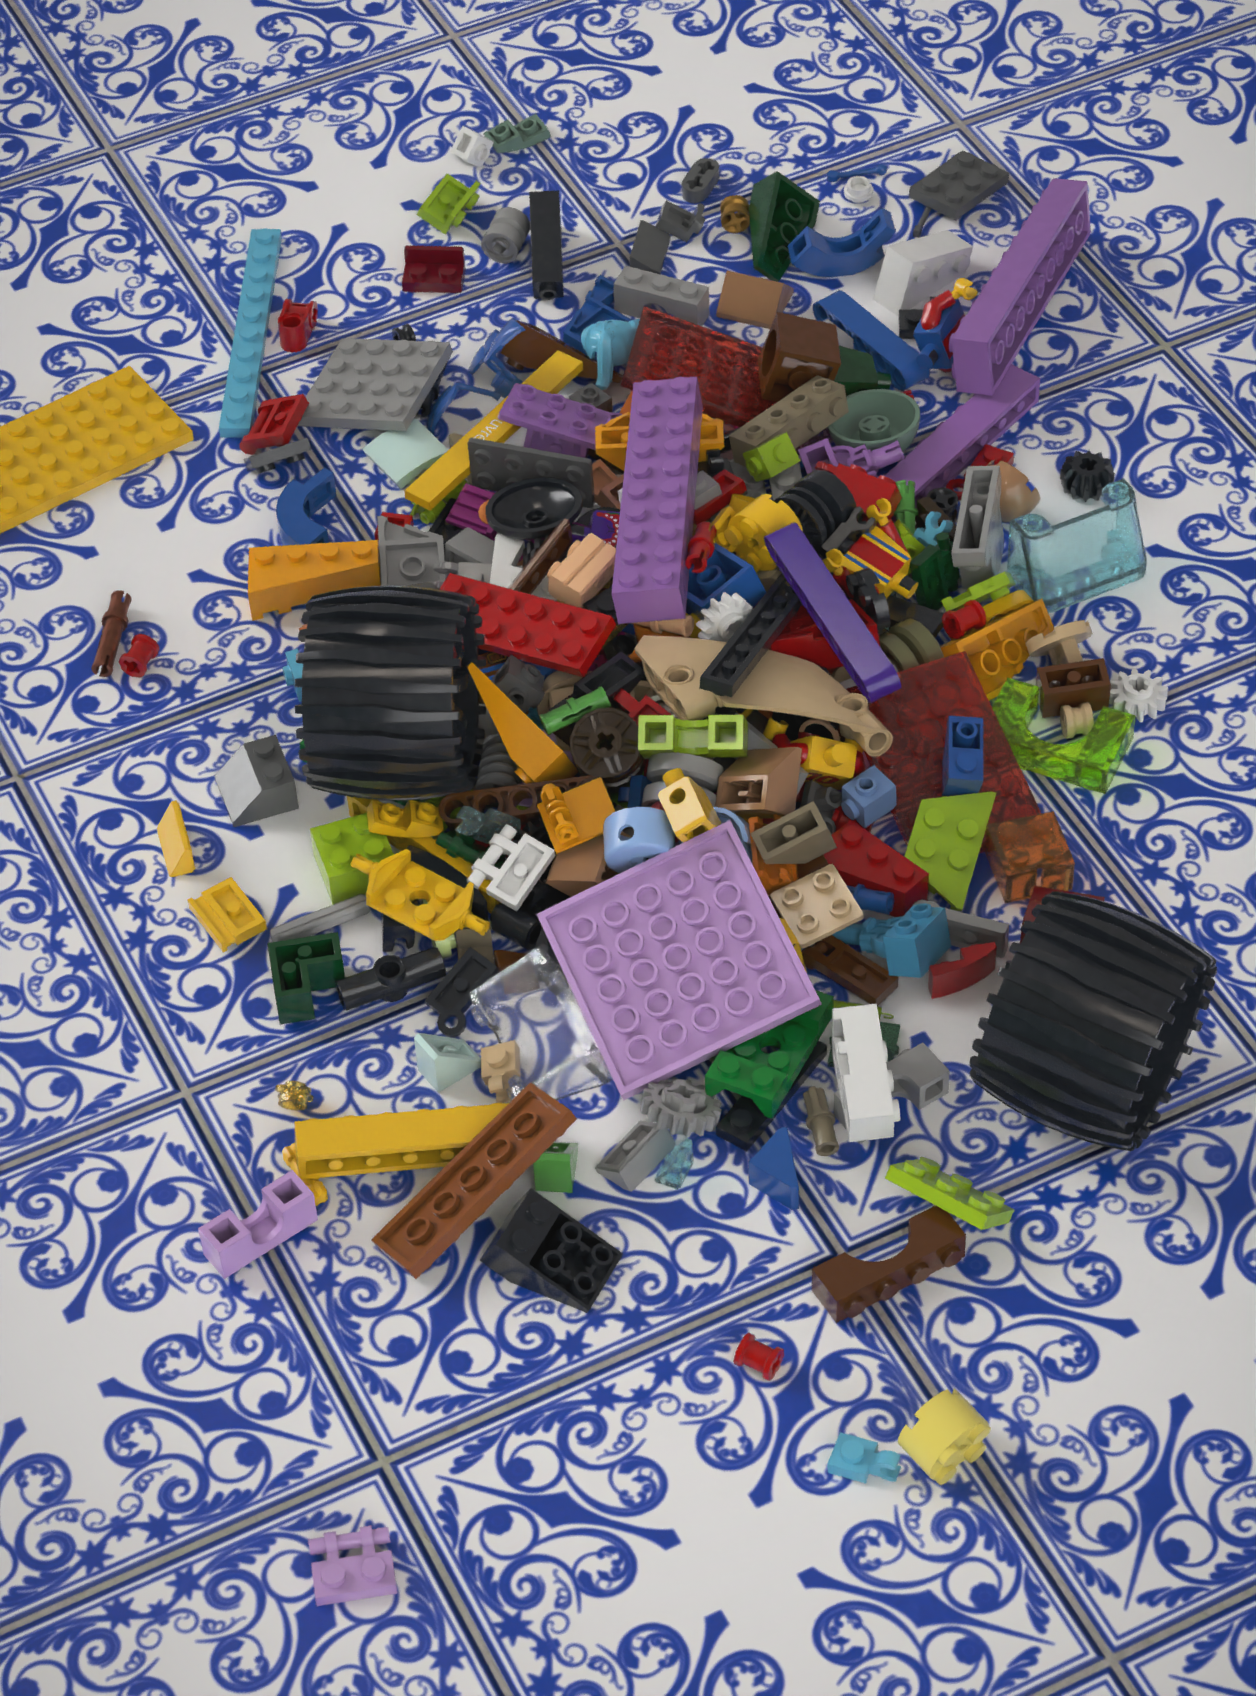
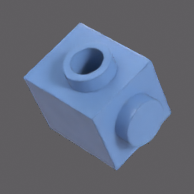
[841,765,897,828]

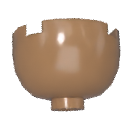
[987,460,1041,523]

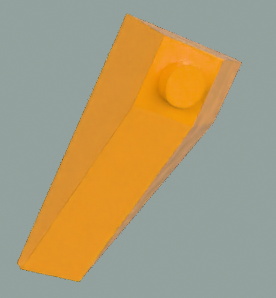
[940,598,1054,706]
[467,662,578,784]

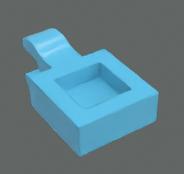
[827,1432,901,1484]

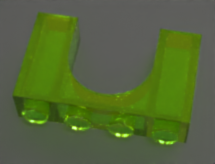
[983,678,1135,794]

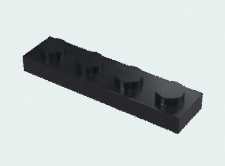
[716,1040,827,1152]

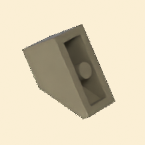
[750,801,837,864]

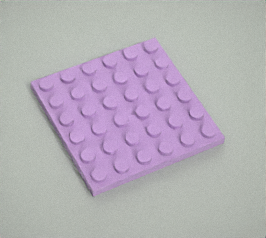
[536,820,821,1100]

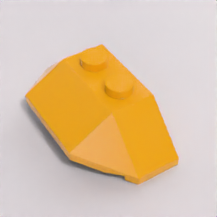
[595,412,724,471]

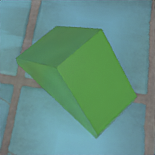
[533,1142,578,1193]

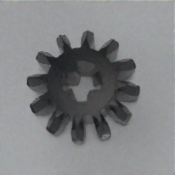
[1060,450,1115,503]

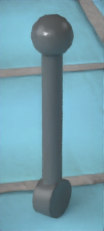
[913,206,932,238]

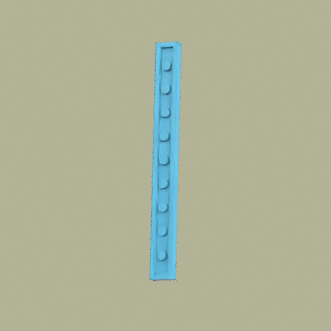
[219,228,282,437]

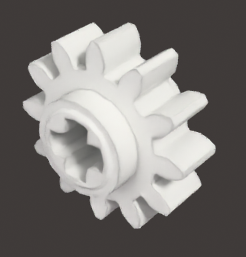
[696,592,753,642]
[1109,668,1168,722]

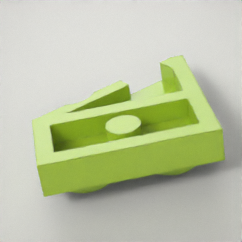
[941,571,1016,611]

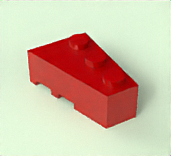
[768,599,881,669]
[823,820,929,917]

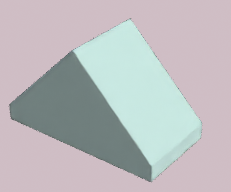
[414,1033,481,1093]

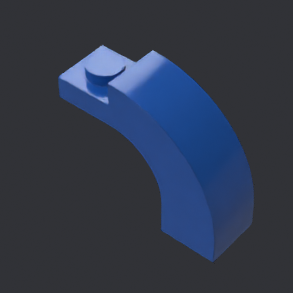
[788,207,896,278]
[276,467,337,546]

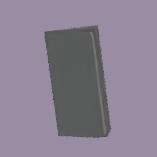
[630,220,671,274]

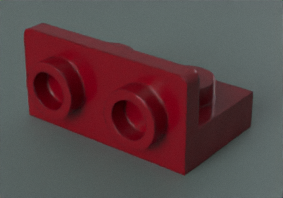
[402,245,466,293]

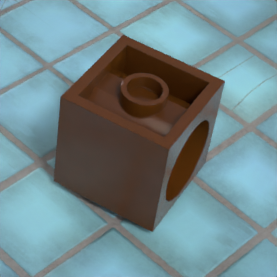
[758,312,841,402]

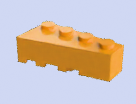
[248,540,381,621]

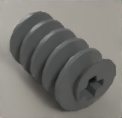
[475,733,521,807]

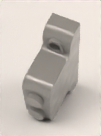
[952,466,1004,589]

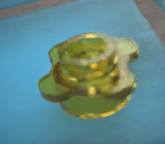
[275,1081,314,1110]

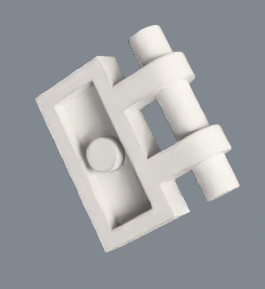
[467,824,555,911]

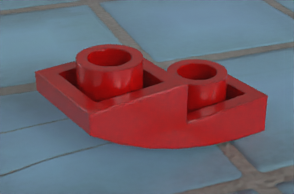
[928,942,997,999]

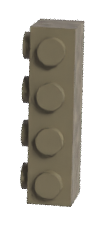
[729,375,849,467]

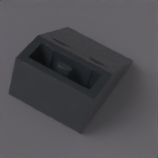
[480,1188,623,1313]

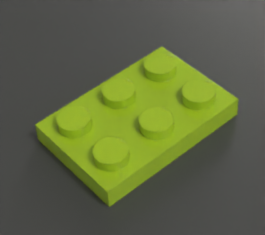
[885,1157,1015,1230]

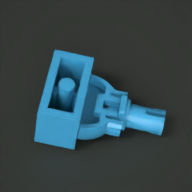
[832,903,951,978]

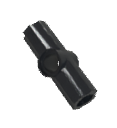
[335,947,446,1011]

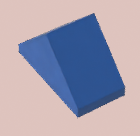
[748,1127,799,1210]

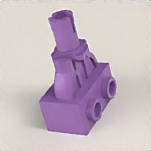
[798,438,905,478]

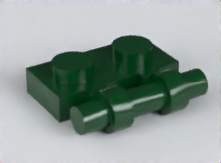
[910,532,960,611]
[436,828,506,869]

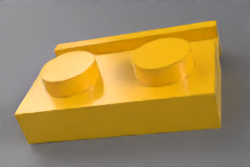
[187,877,267,953]

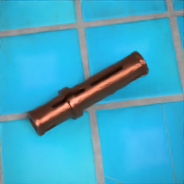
[91,590,132,677]

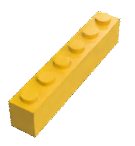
[294,1103,509,1179]

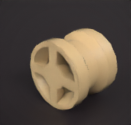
[1060,702,1094,739]

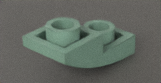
[483,113,551,153]

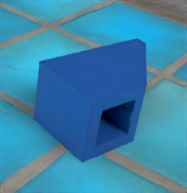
[942,716,983,796]

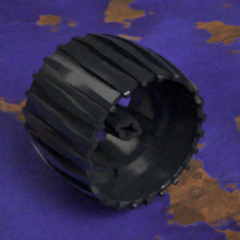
[295,585,486,800]
[969,891,1217,1151]

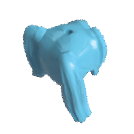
[581,318,652,390]

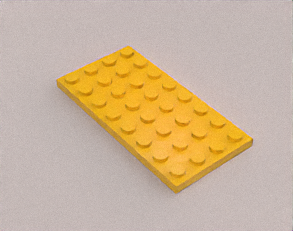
[0,365,194,534]

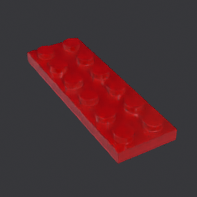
[439,573,616,678]

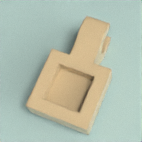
[481,1040,521,1103]

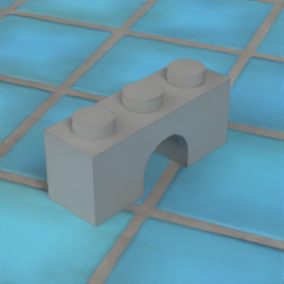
[613,266,710,333]
[834,1042,950,1144]

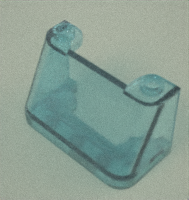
[1007,478,1147,613]

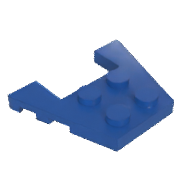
[563,275,691,367]

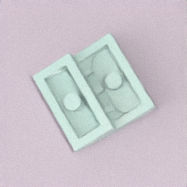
[362,418,448,489]

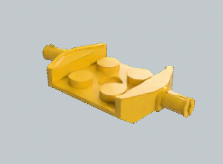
[351,849,490,941]

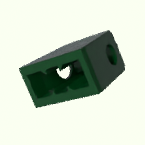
[834,346,891,396]

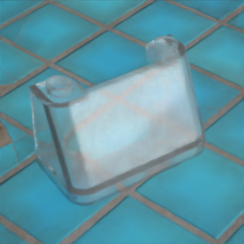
[468,947,613,1101]

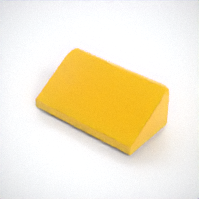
[157,800,195,877]

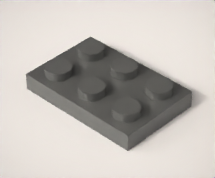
[909,150,1009,220]

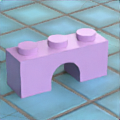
[198,1170,318,1279]

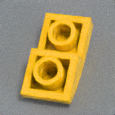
[366,800,444,838]

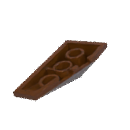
[500,320,629,385]

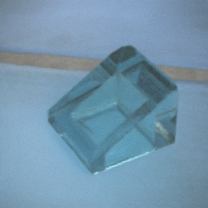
[654,1138,694,1190]

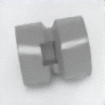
[481,207,531,264]

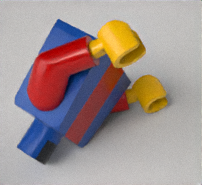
[914,278,978,372]

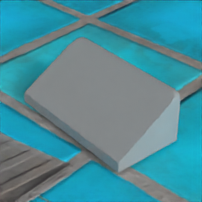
[595,1121,676,1191]

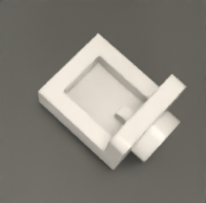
[450,126,494,168]

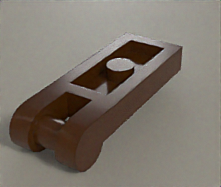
[801,935,899,1006]

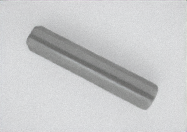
[270,894,370,942]

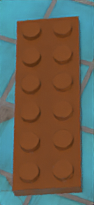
[371,1082,577,1279]

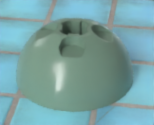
[827,389,920,452]

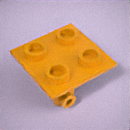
[537,777,615,854]

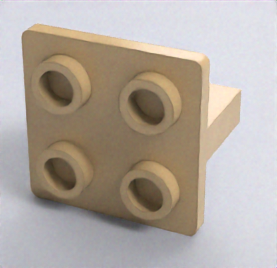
[770,864,864,949]

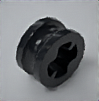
[392,323,416,341]

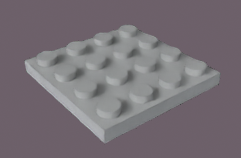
[298,338,453,431]

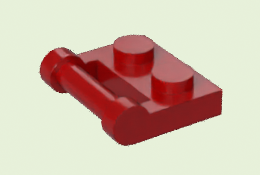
[239,394,309,455]

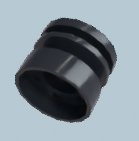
[774,470,857,553]

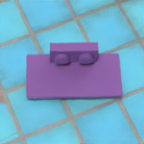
[498,383,622,458]

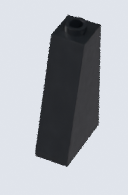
[529,190,564,300]

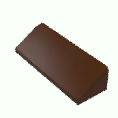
[508,518,573,594]

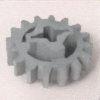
[640,1077,722,1137]

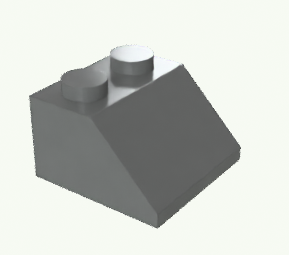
[215,735,299,827]

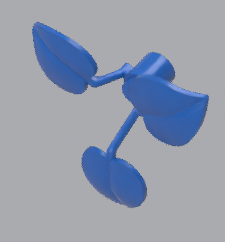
[427,319,525,435]

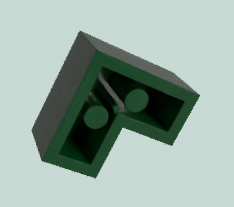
[267,932,345,1025]

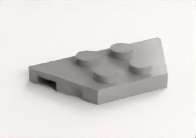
[377,516,446,586]

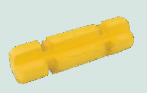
[282,1143,328,1206]

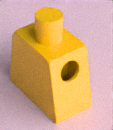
[658,768,722,843]

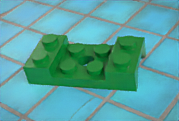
[705,990,834,1119]

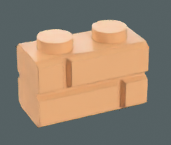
[547,533,616,608]

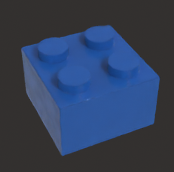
[686,543,766,620]

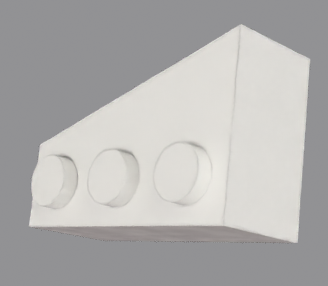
[873,230,973,316]
[832,1003,900,1142]

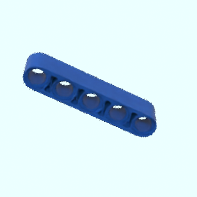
[813,290,930,391]

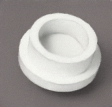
[844,176,873,203]

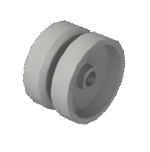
[641,752,724,807]

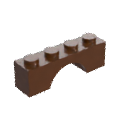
[812,1205,966,1323]

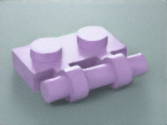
[308,1525,397,1606]

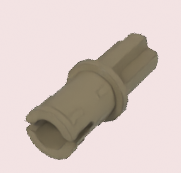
[803,1086,839,1156]

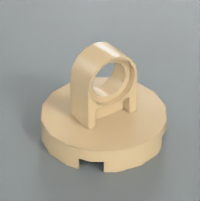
[1026,620,1093,665]

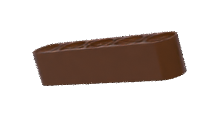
[438,775,612,832]

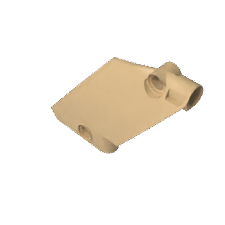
[634,635,893,757]

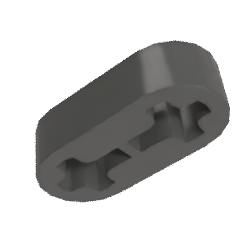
[681,158,720,203]

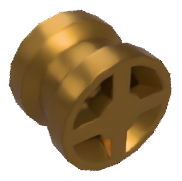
[720,195,750,233]

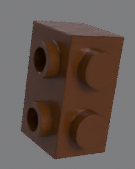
[1035,658,1111,718]

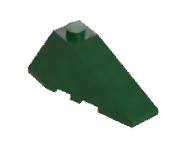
[749,171,820,282]

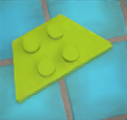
[904,791,996,912]

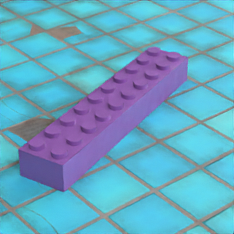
[949,178,1091,396]
[612,377,703,624]

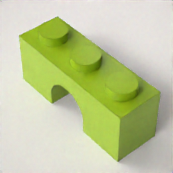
[638,715,748,758]

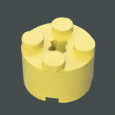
[898,1389,991,1485]

